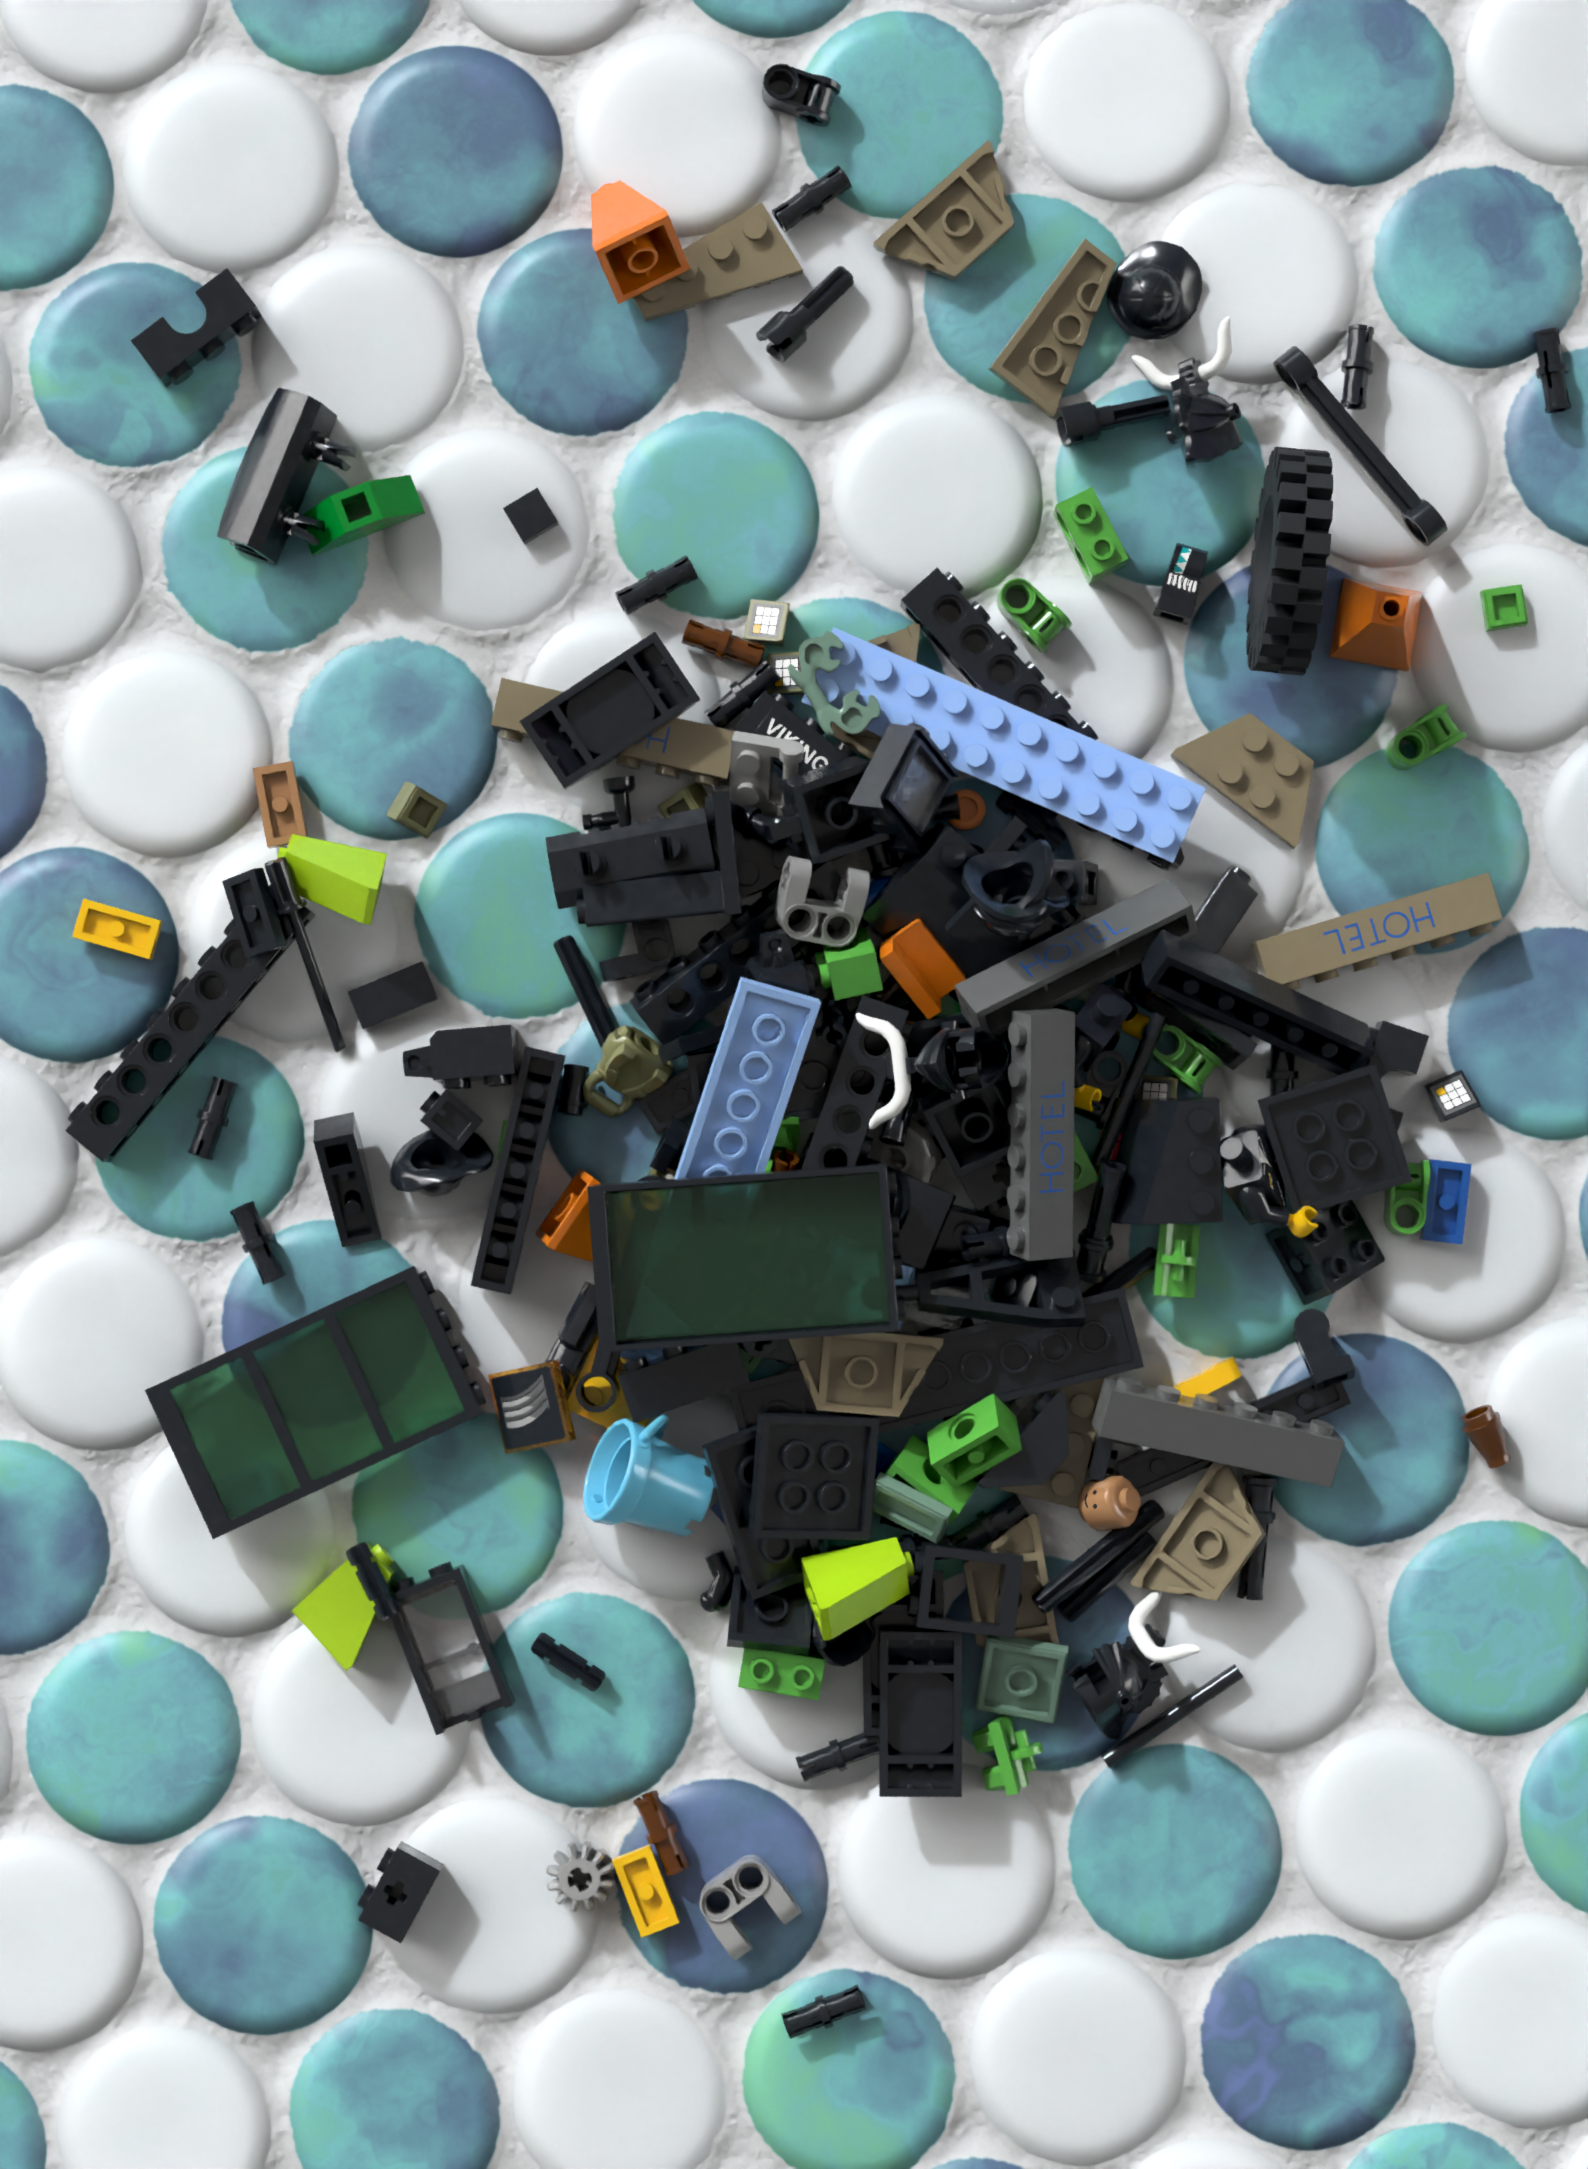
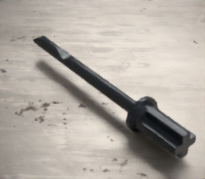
[264,857,346,1053]

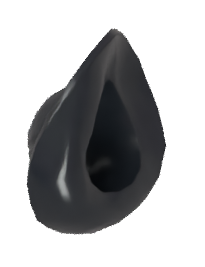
[1107,241,1202,340]
[390,1129,494,1197]

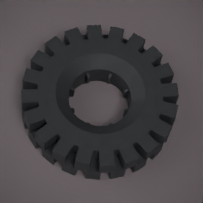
[1246,447,1333,676]

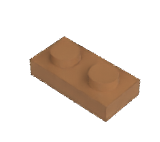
[252,761,308,849]

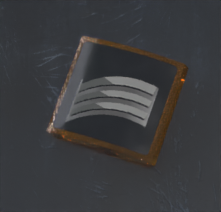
[488,1360,576,1454]

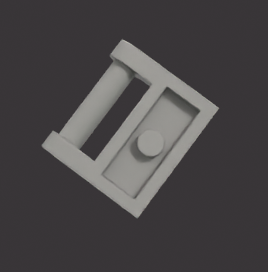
[729,731,804,816]

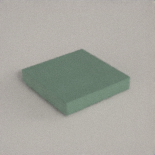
[975,1635,1069,1724]

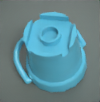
[583,1414,714,1537]

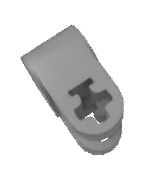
[774,856,870,947]
[700,1855,802,1961]

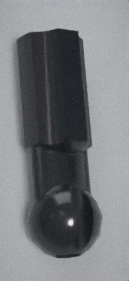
[539,1281,598,1399]

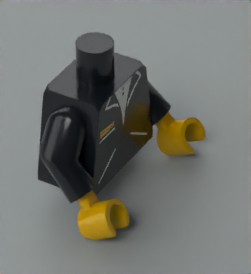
[1074,983,1150,1112]
[1220,1124,1318,1238]

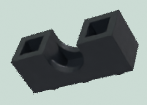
[131,268,262,388]
[1364,1021,1429,1132]

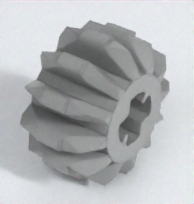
[546,1841,615,1912]

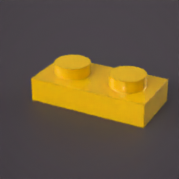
[72,898,163,960]
[612,1844,680,1938]

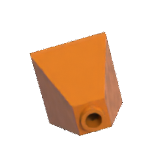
[591,180,690,304]
[1329,578,1423,672]
[535,1168,652,1268]

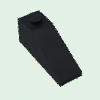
[313,1112,382,1247]

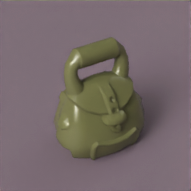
[583,1025,673,1118]

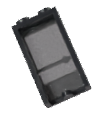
[388,1561,515,1735]

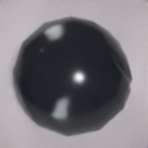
[811,1618,876,1667]

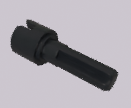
[756,266,854,363]
[1056,395,1170,447]

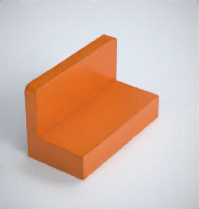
[880,919,965,1020]

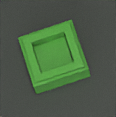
[1480,584,1528,632]

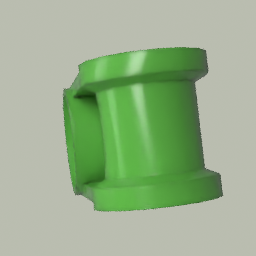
[996,578,1072,654]
[1385,702,1467,770]
[1151,1025,1224,1095]
[1383,1160,1430,1236]

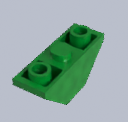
[303,475,425,556]

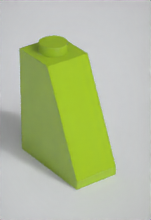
[277,834,387,925]
[801,1537,914,1641]
[292,1541,395,1671]

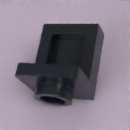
[985,1272,1040,1308]

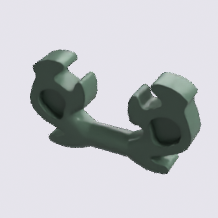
[788,631,881,736]

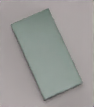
[872,1472,953,1544]

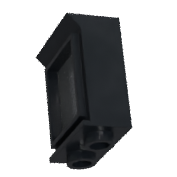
[848,723,960,855]

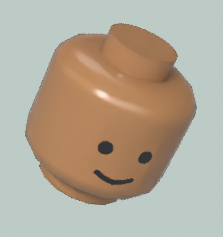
[1078,1476,1141,1531]

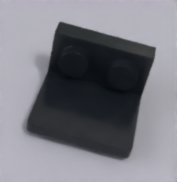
[1265,1200,1385,1305]

